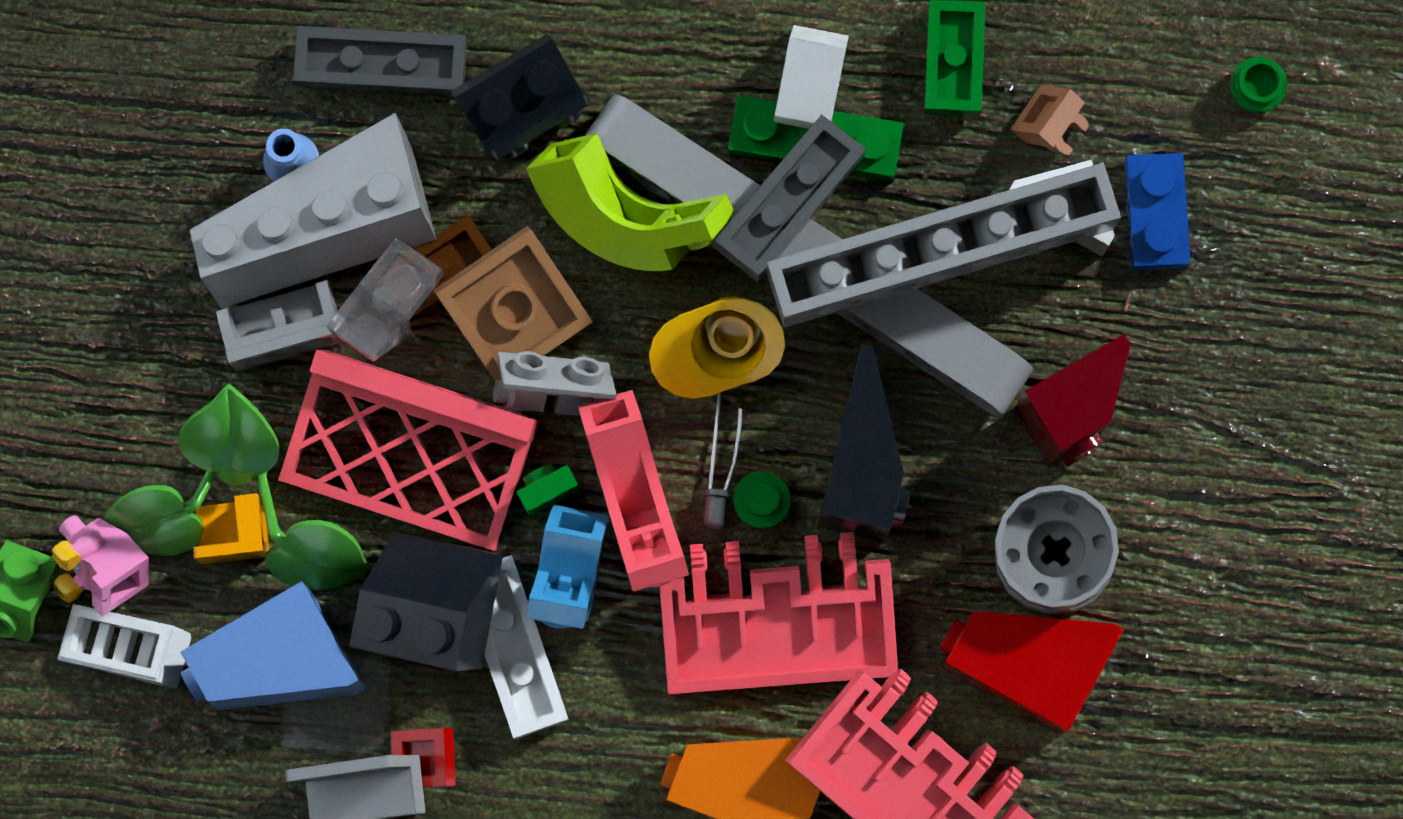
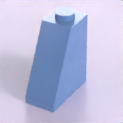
[180,581,367,710]

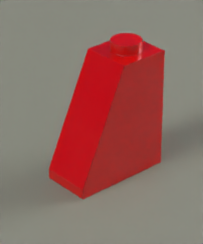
[939,611,1124,734]

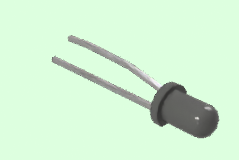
[704,392,742,530]

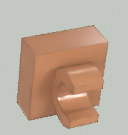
[1010,85,1089,155]

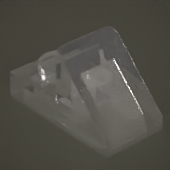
[326,237,443,362]

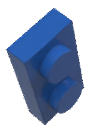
[1124,153,1191,271]

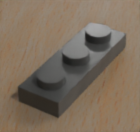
[293,26,467,95]
[713,114,866,283]

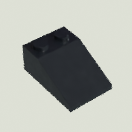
[818,344,911,543]

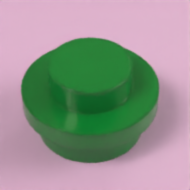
[1230,56,1288,113]
[733,471,791,529]

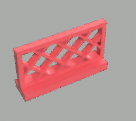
[278,350,540,551]

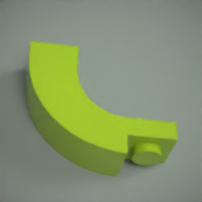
[526,133,735,271]

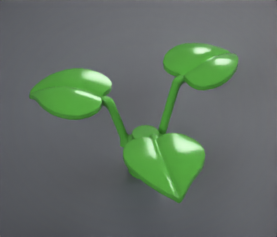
[104,384,370,591]

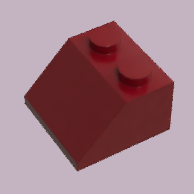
[1013,334,1131,468]

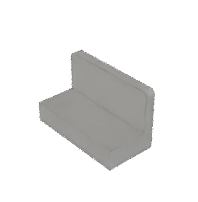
[285,755,426,819]

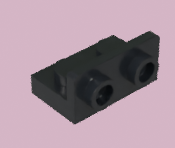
[451,34,591,161]

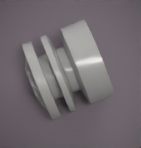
[995,485,1119,615]

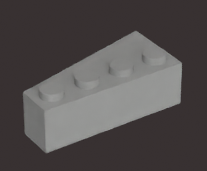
[190,113,437,308]

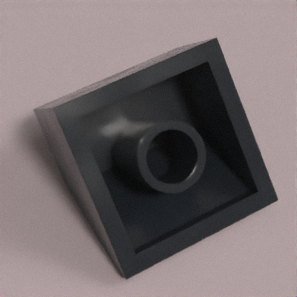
[349,532,503,671]

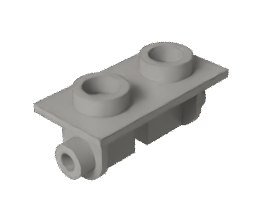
[493,351,616,416]

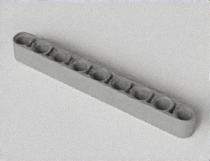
[585,94,1033,417]

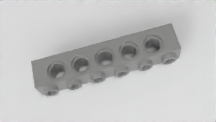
[767,162,1121,328]

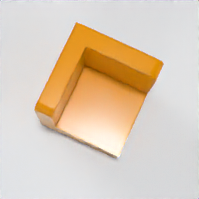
[193,493,269,564]

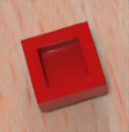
[391,728,456,788]

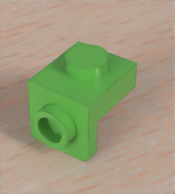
[0,540,59,642]

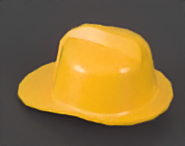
[649,296,786,399]

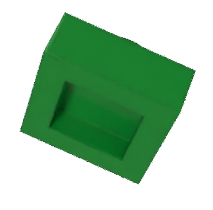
[516,463,580,518]

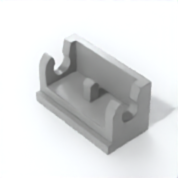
[216,280,346,372]

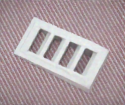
[57,604,191,689]

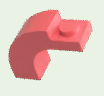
[578,390,689,592]

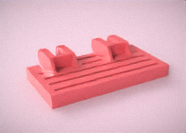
[660,532,898,694]
[784,669,1034,819]

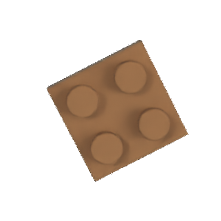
[433,226,593,381]

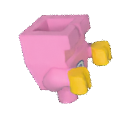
[52,515,149,617]

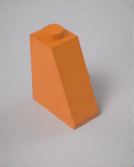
[660,737,820,819]

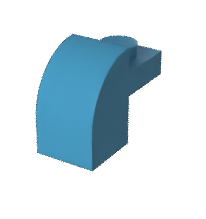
[526,504,609,629]

